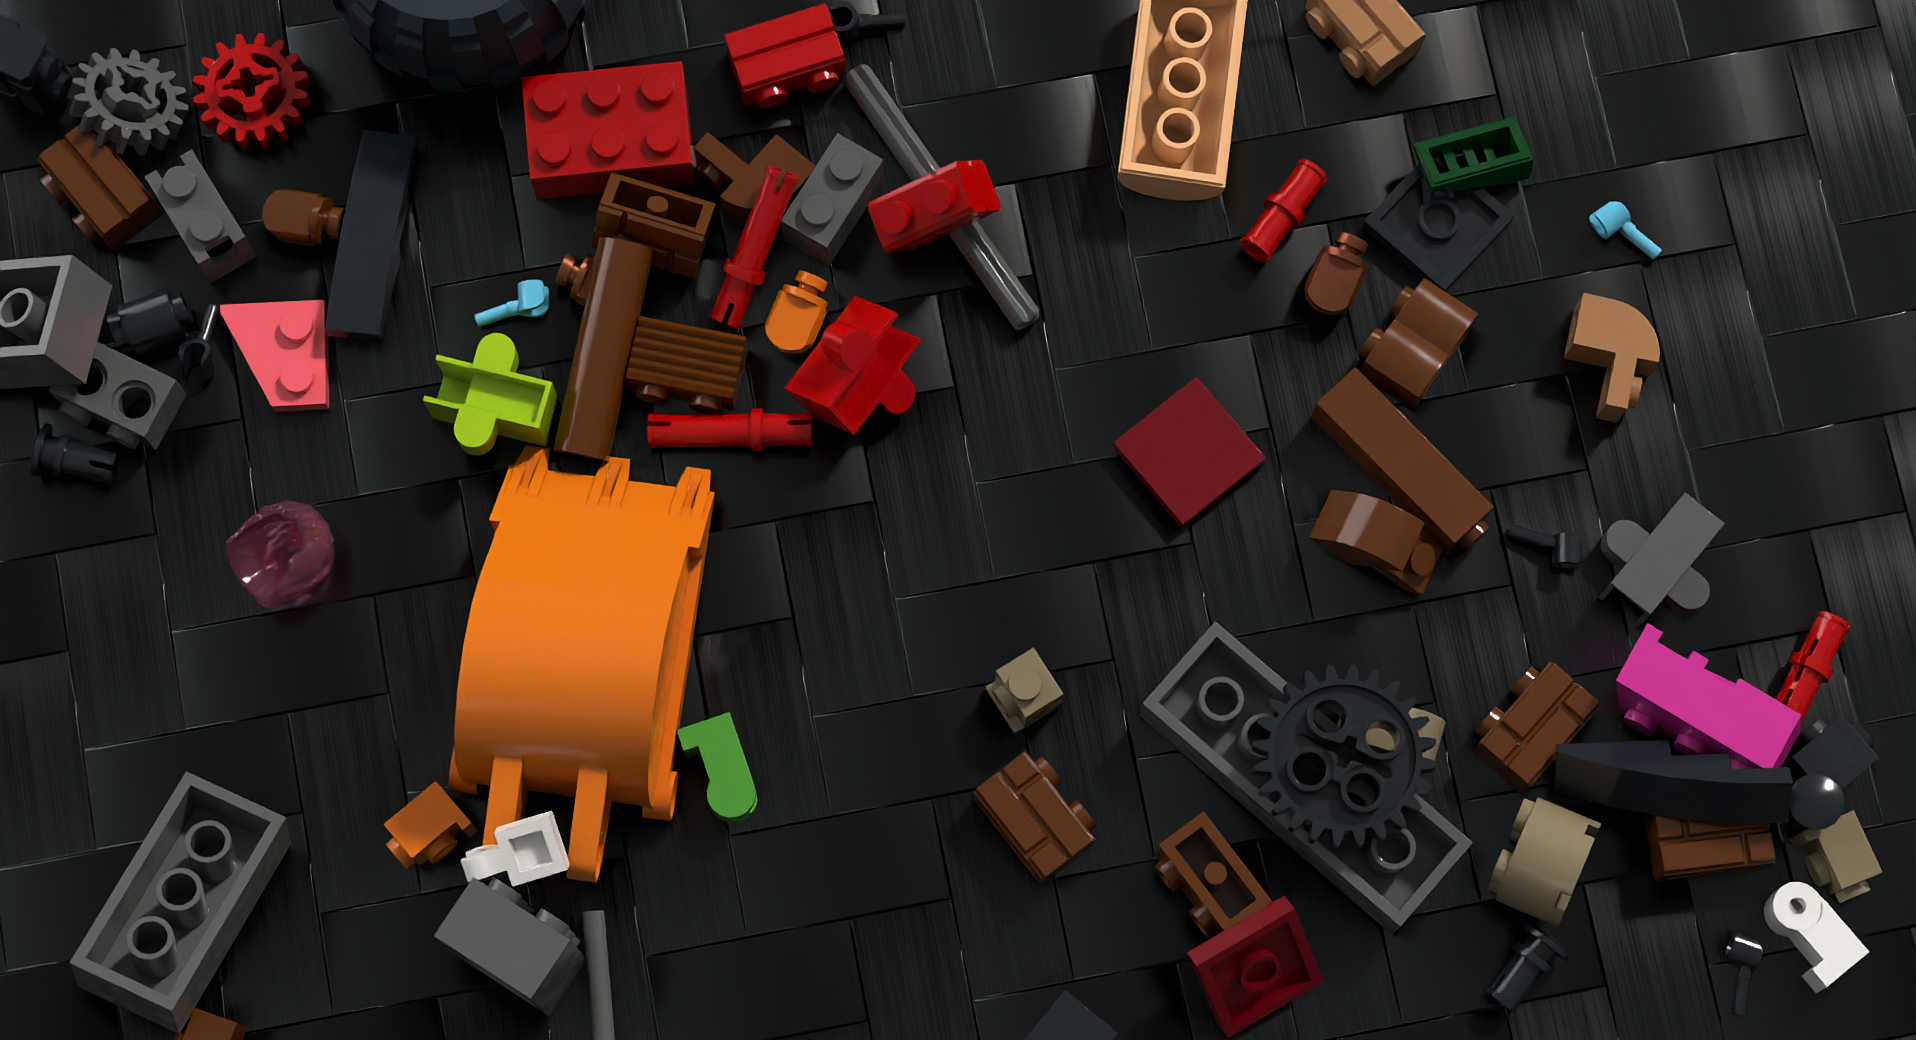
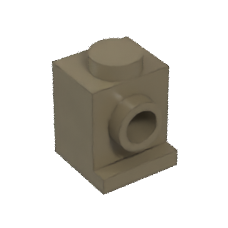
[985,647,1063,735]
[1790,810,1882,904]

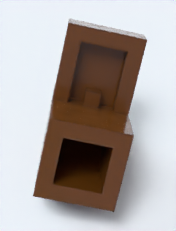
[694,132,816,224]
[1309,490,1444,595]

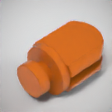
[765,270,828,355]

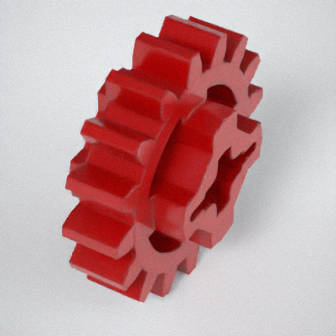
[193,33,312,150]

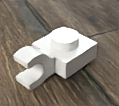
[461,811,570,887]

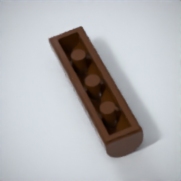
[553,237,654,462]

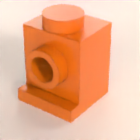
[383,781,478,869]

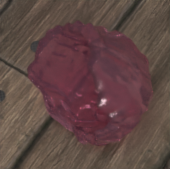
[226,500,335,608]

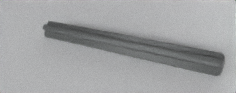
[845,64,1039,330]

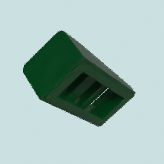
[1413,116,1534,193]

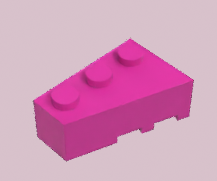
[1616,623,1801,769]

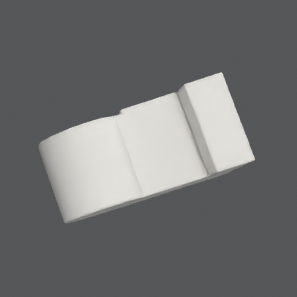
[1764,882,1869,993]

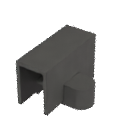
[1599,492,1725,628]

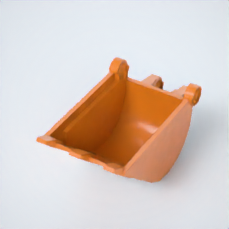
[449,445,715,882]

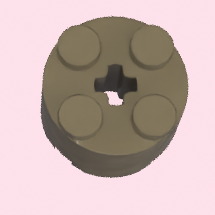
[1488,797,1601,927]

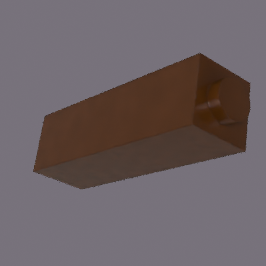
[1311,367,1494,555]

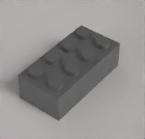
[70,771,291,1034]

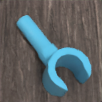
[1589,201,1662,260]
[475,280,549,327]

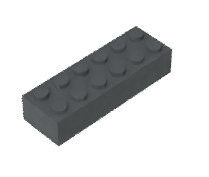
[1139,621,1473,934]

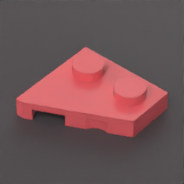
[220,300,329,412]

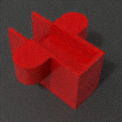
[784,296,922,435]

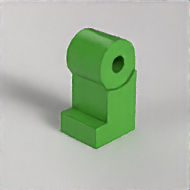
[677,712,758,824]

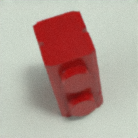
[724,3,846,108]
[868,160,1001,253]

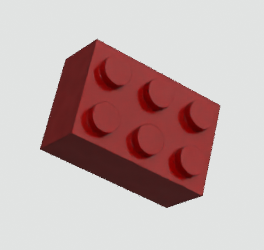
[521,61,696,199]

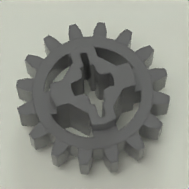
[67,48,188,156]

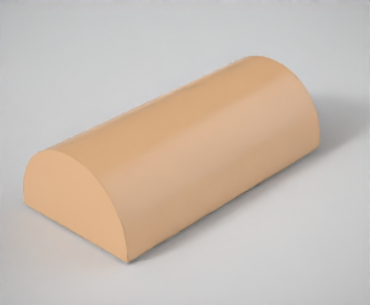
[1117,0,1248,201]

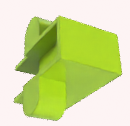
[423,333,560,455]

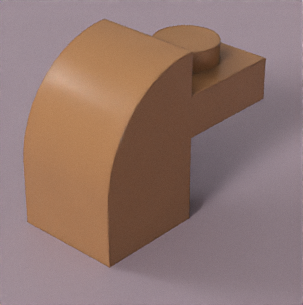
[1564,293,1660,423]

